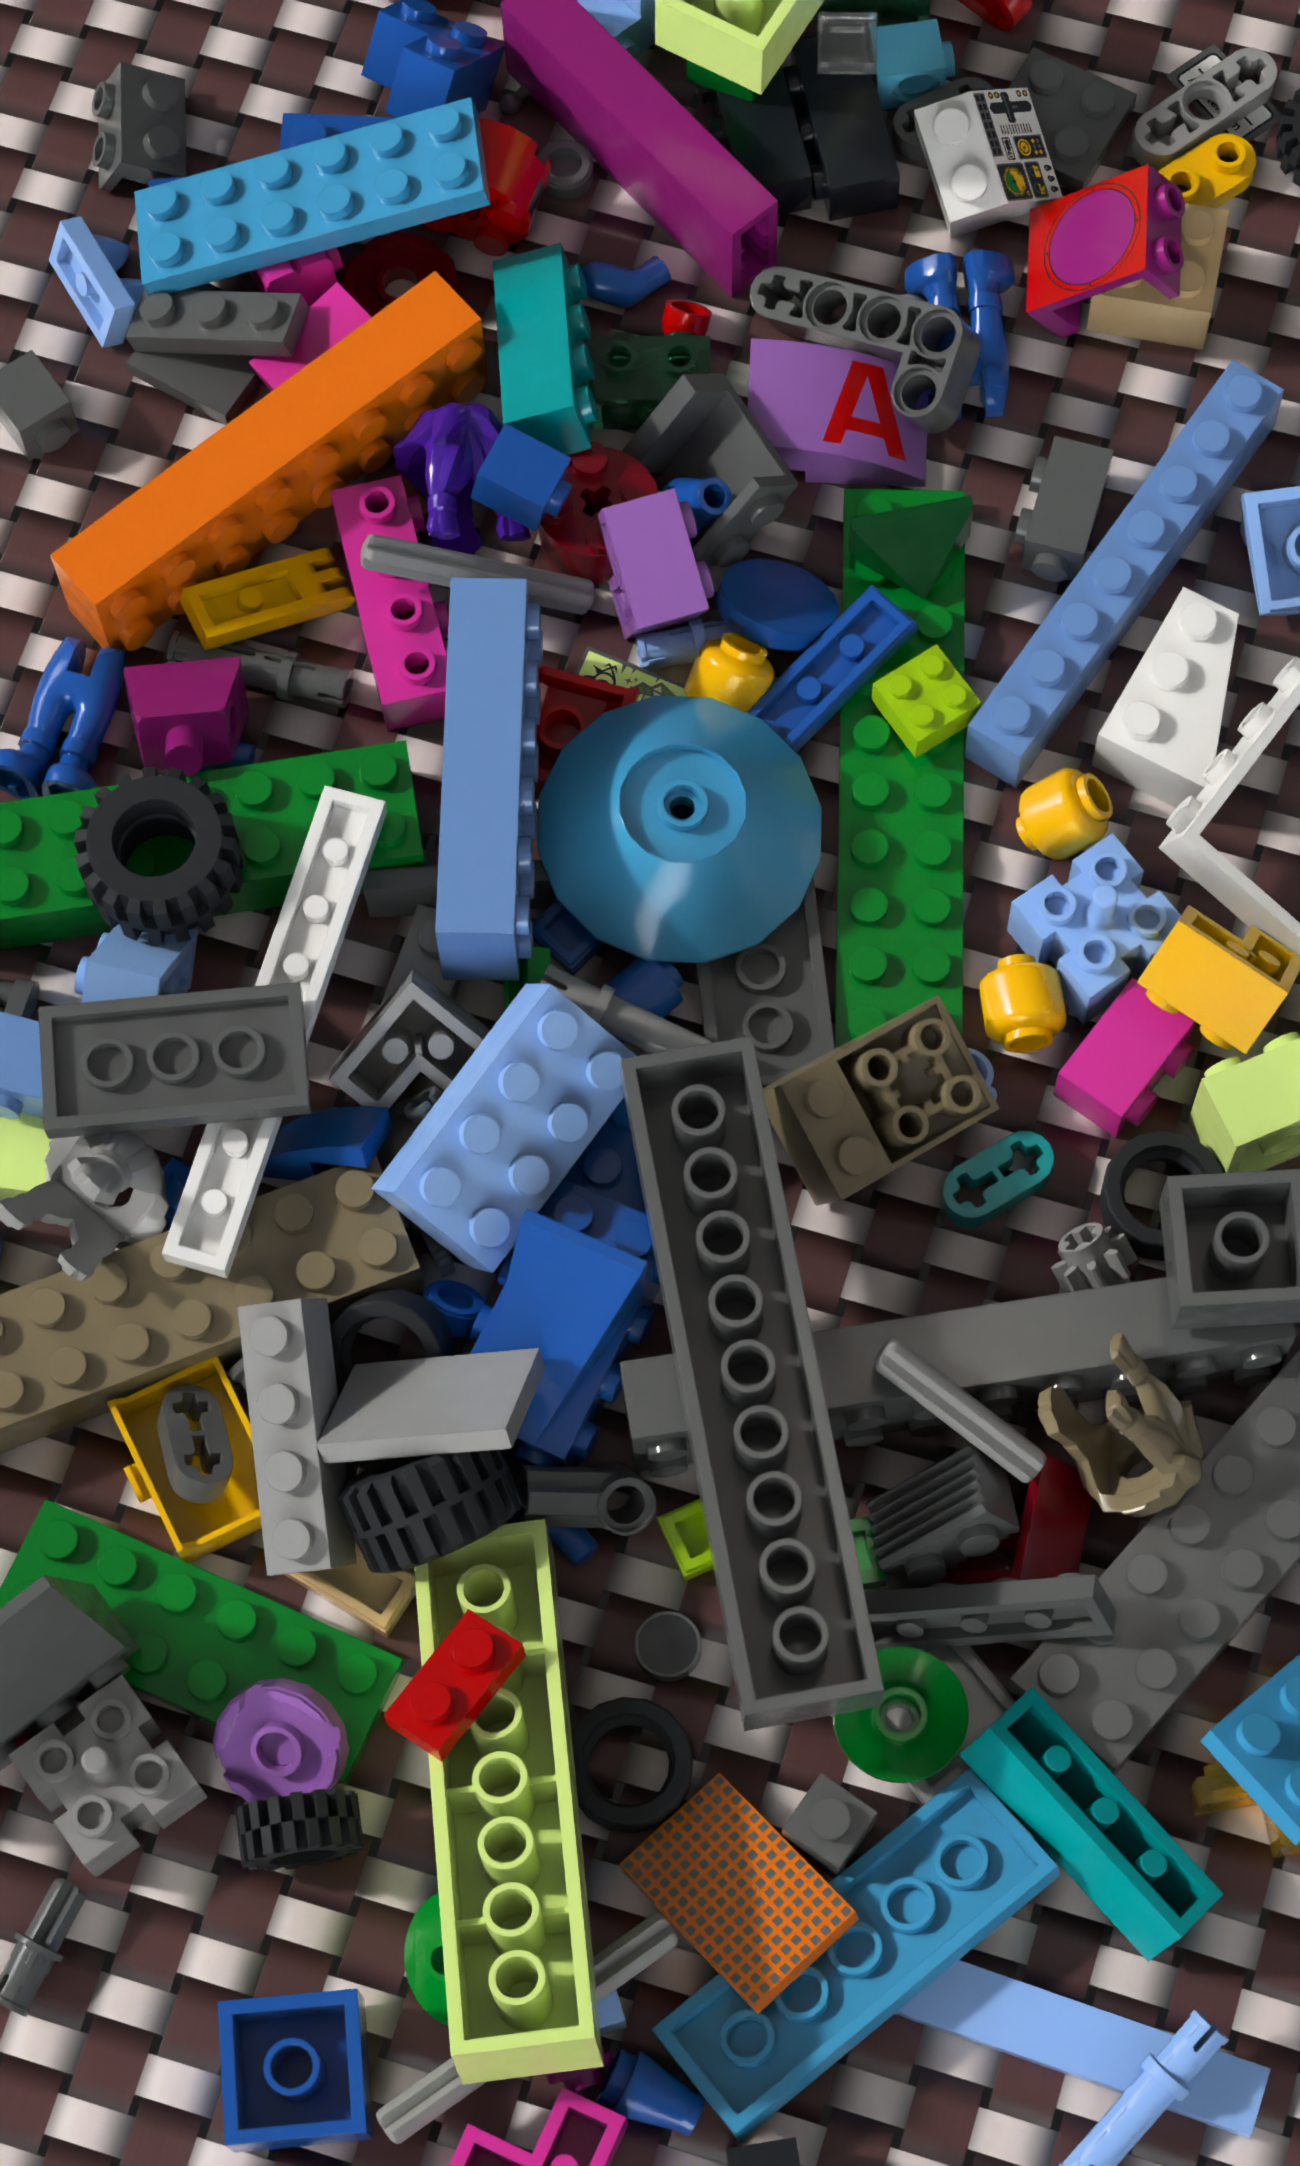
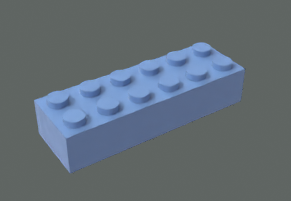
[435,577,543,981]

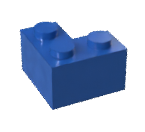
[361,0,505,118]

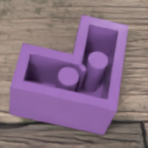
[597,488,714,640]

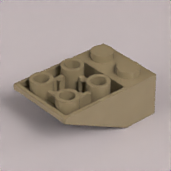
[763,995,1000,1206]

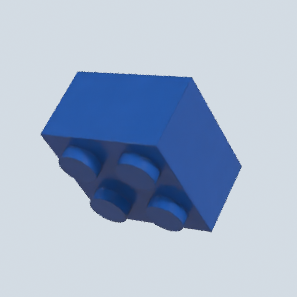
[218,1989,374,2153]

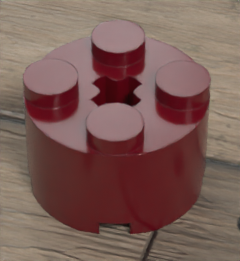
[538,442,658,588]

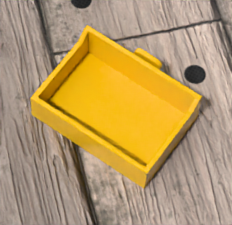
[107,1356,262,1563]

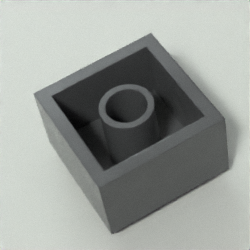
[1159,1169,1300,1330]

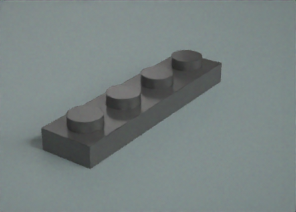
[864,1573,1117,1650]

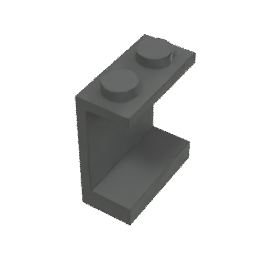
[622,373,799,568]

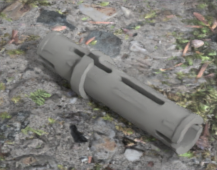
[540,963,714,1054]

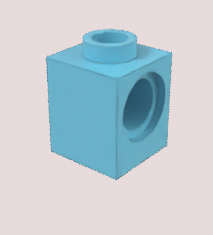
[867,19,955,110]

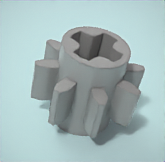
[1051,1222,1137,1293]

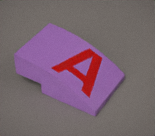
[747,338,929,487]

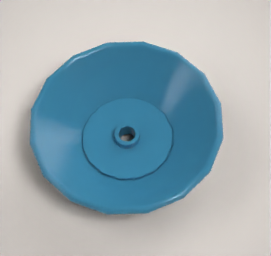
[537,695,822,964]

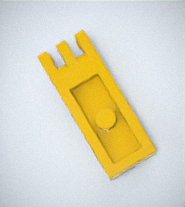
[180,548,355,651]

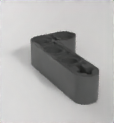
[749,266,981,433]

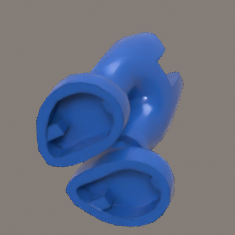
[904,249,1016,421]
[0,636,125,800]

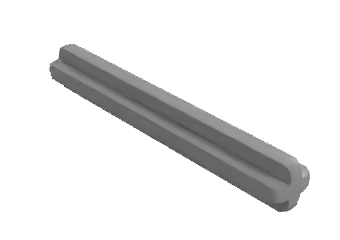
[360,533,594,615]

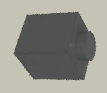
[0,350,80,461]
[782,1773,878,1879]

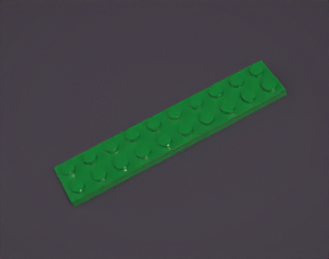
[834,489,965,1049]

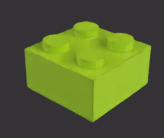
[871,644,982,758]

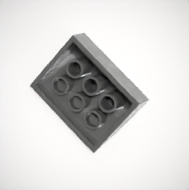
[0,1575,140,1771]

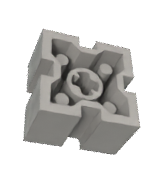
[8,1674,207,1878]

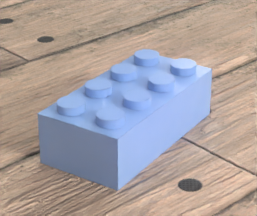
[371,983,636,1273]

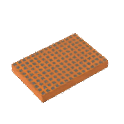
[619,1773,859,2014]

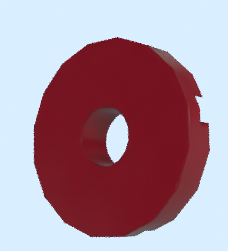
[341,232,460,317]

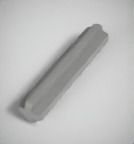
[873,1339,1047,1483]

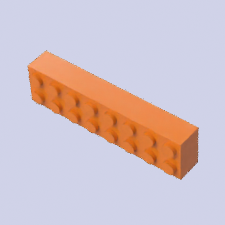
[50,271,488,653]

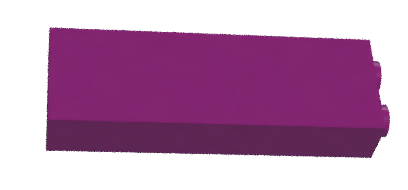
[501,0,778,298]

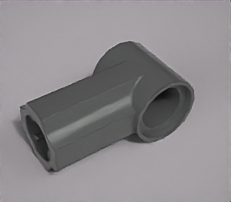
[516,1461,656,1536]

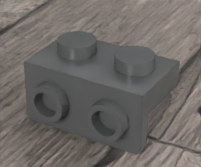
[92,62,186,192]

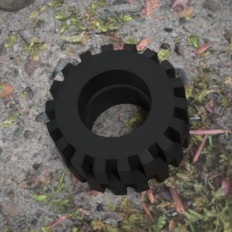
[74,767,244,944]
[337,1450,523,1573]

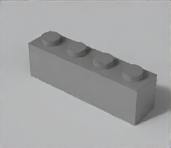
[237,1298,357,1576]

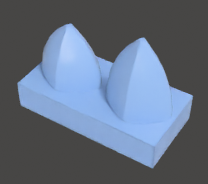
[49,216,144,349]

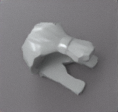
[0,1131,169,1282]

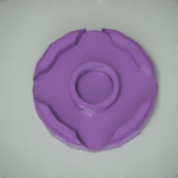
[213,1678,349,1803]

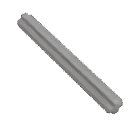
[376,1913,678,2144]

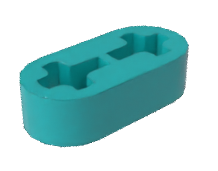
[941,1131,1054,1227]

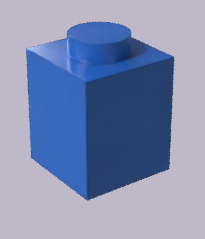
[470,423,573,532]

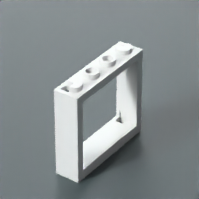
[1158,656,1300,956]

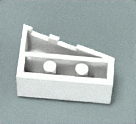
[1091,587,1239,808]

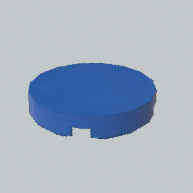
[715,558,839,651]

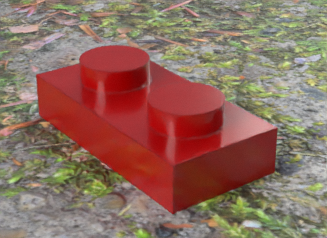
[384,1609,526,1762]

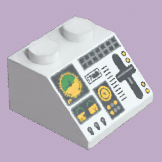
[914,87,1063,238]

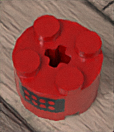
[423,118,551,256]

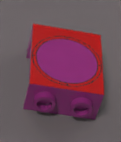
[1026,164,1185,338]

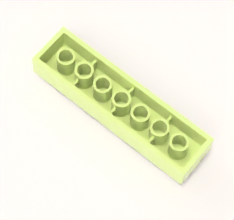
[414,1519,604,2085]

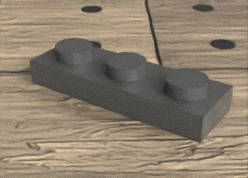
[125,289,310,357]

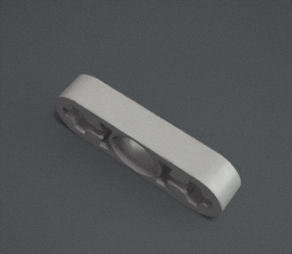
[1131,48,1277,171]

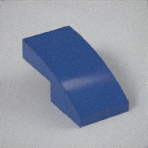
[262,1106,393,1181]

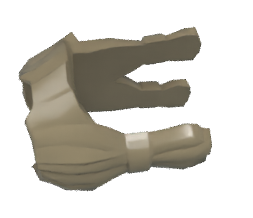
[1037,1332,1204,1518]

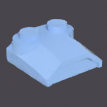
[1240,486,1300,616]

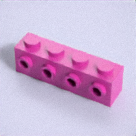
[330,475,449,732]

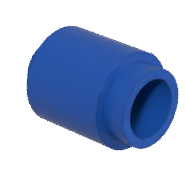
[600,957,684,1044]

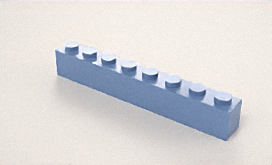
[964,360,1284,788]

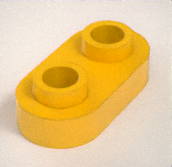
[1158,133,1256,208]

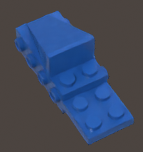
[469,1097,660,1466]

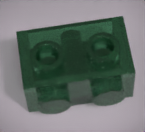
[589,332,710,430]

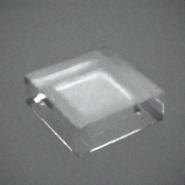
[817,12,877,74]

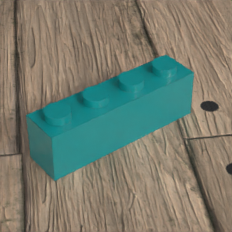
[493,243,598,455]
[959,1686,1224,1962]

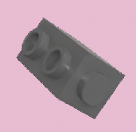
[1014,436,1114,582]

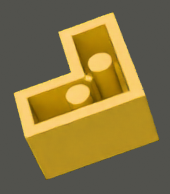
[1137,905,1300,1055]

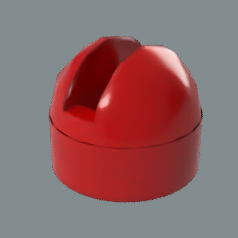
[662,300,712,348]

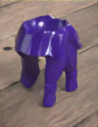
[393,402,531,555]

